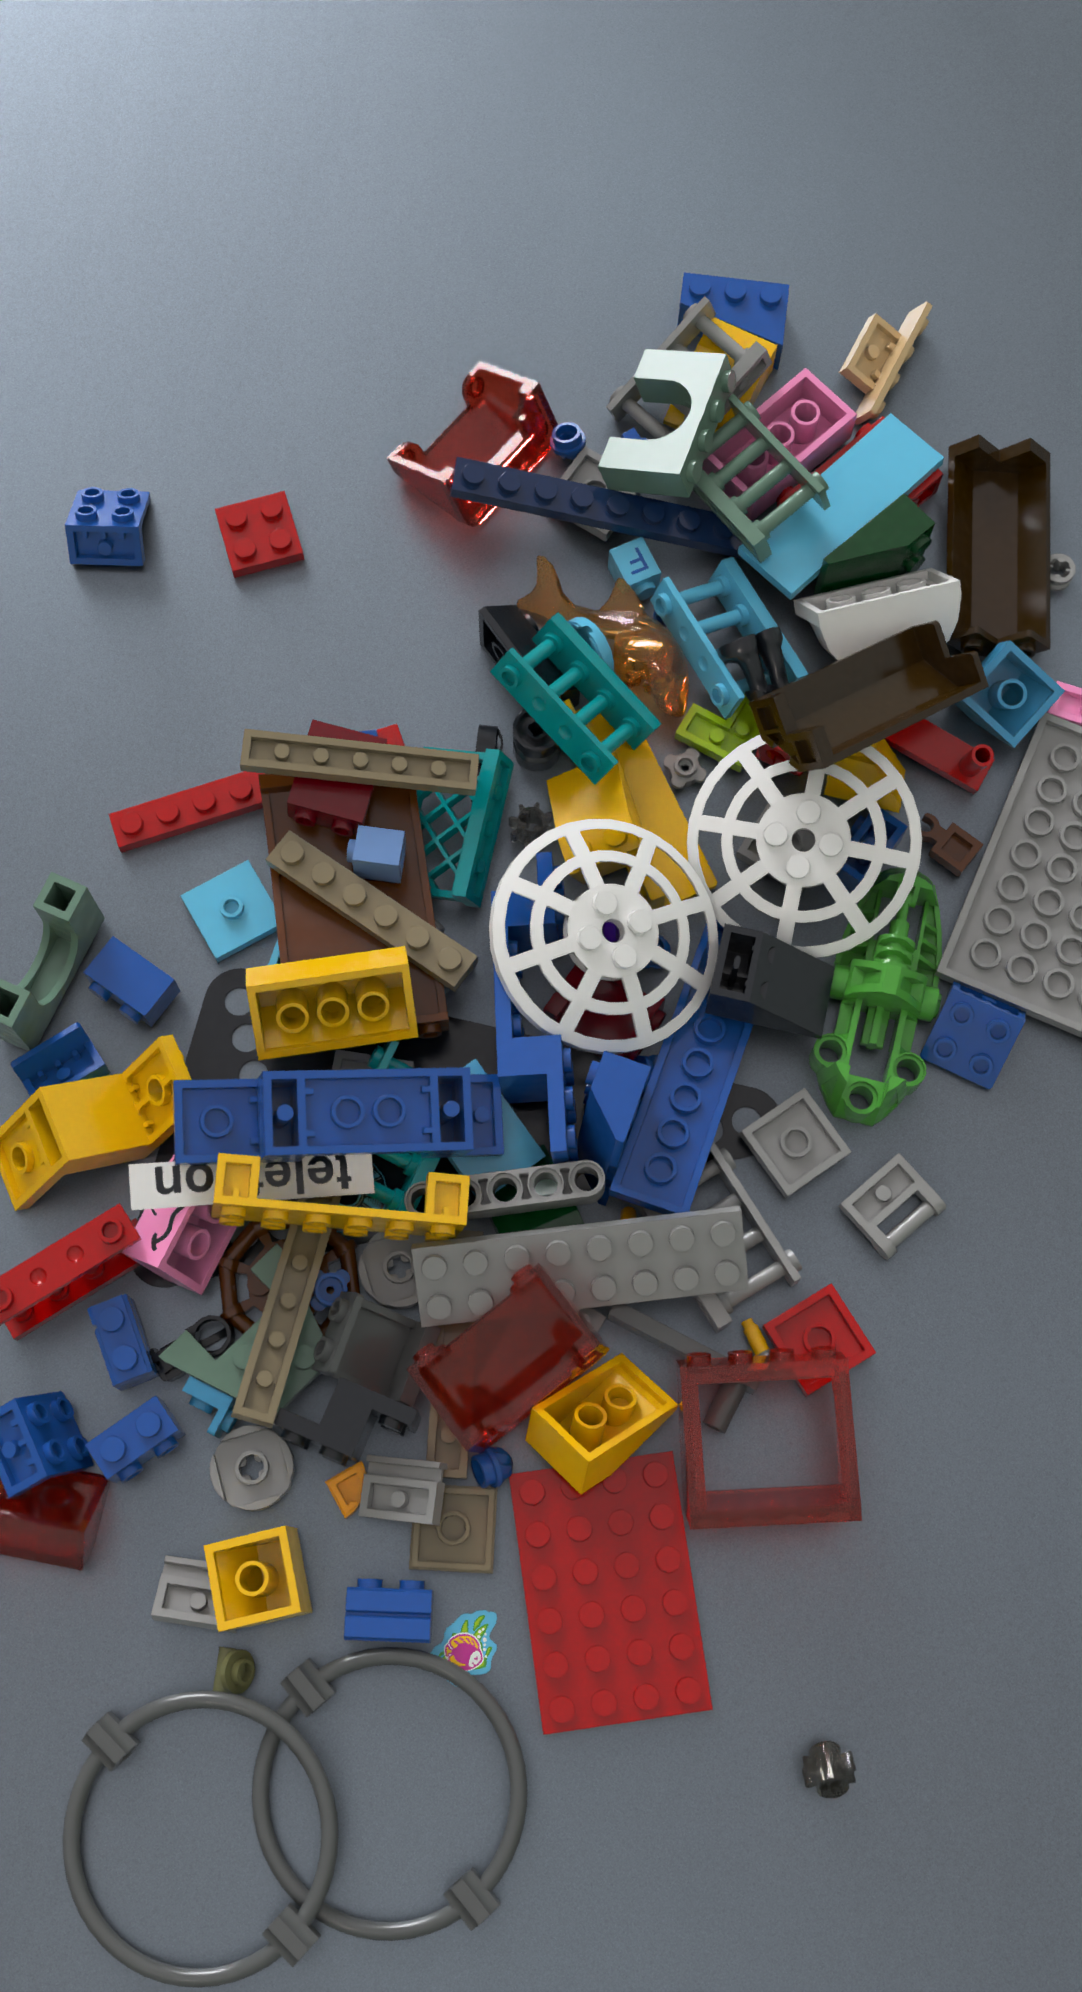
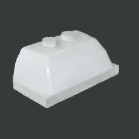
[794,568,962,661]

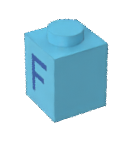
[608,537,661,603]

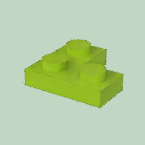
[674,694,760,773]

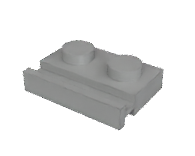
[358,1455,448,1526]
[151,1555,237,1633]

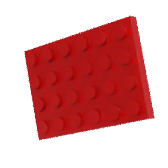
[509,1451,713,1735]

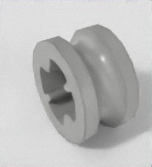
[1050,553,1076,591]

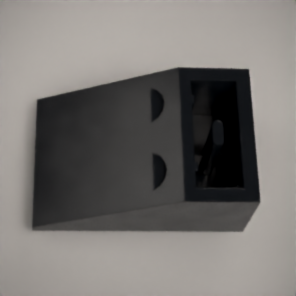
[705,923,835,1039]

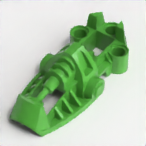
[809,867,942,1127]

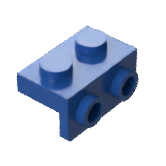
[10,1022,111,1096]

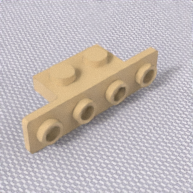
[839,301,932,425]

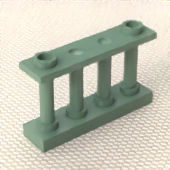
[693,393,830,563]

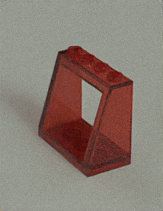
[676,1346,862,1530]

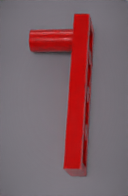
[885,719,995,794]

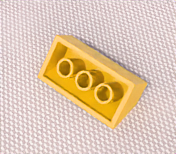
[246,946,419,1061]

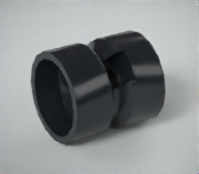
[513,709,561,772]

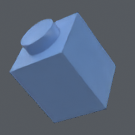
[347,825,407,883]

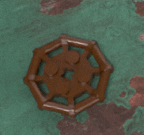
[217,1221,360,1336]

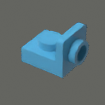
[182,1376,238,1438]

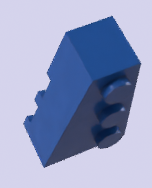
[677,272,789,370]

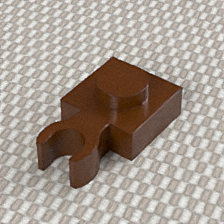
[921,813,984,877]

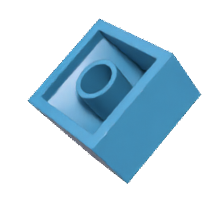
[955,640,1065,748]

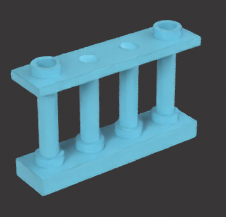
[650,557,809,719]

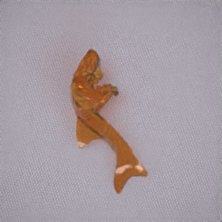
[517,555,689,718]

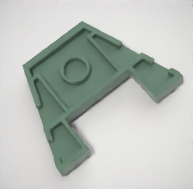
[159,1244,323,1418]

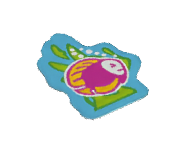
[431,1610,497,1686]

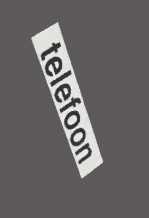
[128,1154,375,1210]

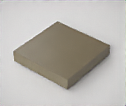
[409,1485,498,1574]

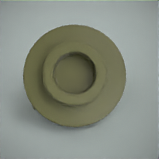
[213,1646,255,1694]

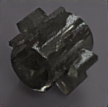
[509,802,554,850]
[802,1741,856,1799]

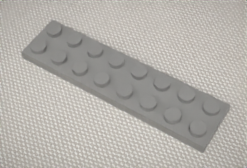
[411,1206,749,1328]

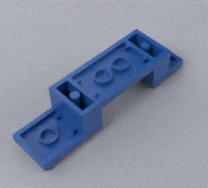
[491,851,579,1164]
[173,1067,504,1165]

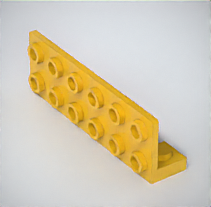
[563,699,717,910]
[211,1153,470,1242]

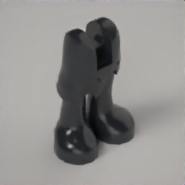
[716,627,789,706]

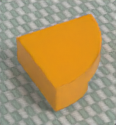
[325,1460,367,1519]

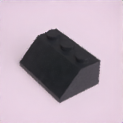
[478,605,580,707]

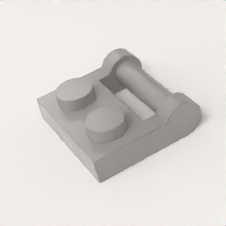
[838,1153,946,1260]

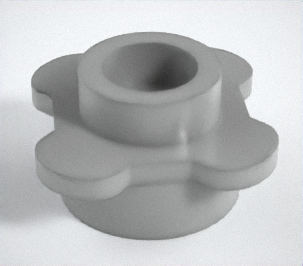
[664,748,706,789]

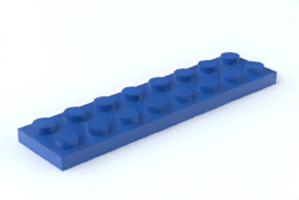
[609,920,754,1214]

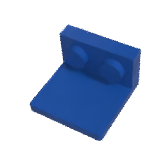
[65,487,150,566]
[920,981,1026,1089]
[0,1391,94,1498]

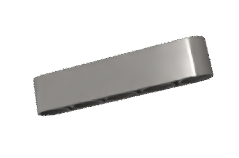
[404,1160,605,1220]

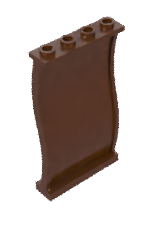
[258,774,449,1054]

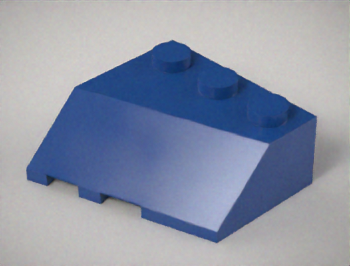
[578,1051,651,1206]

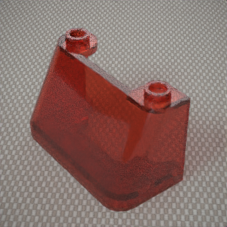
[387,361,558,527]
[406,1263,610,1453]

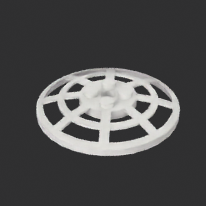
[687,735,922,958]
[489,819,719,1054]

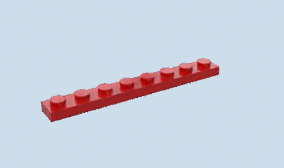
[108,723,405,853]

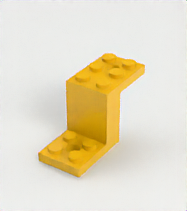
[0,1034,192,1211]

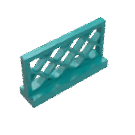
[416,747,514,908]

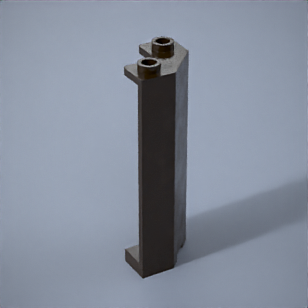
[947,435,1050,658]
[749,620,989,772]

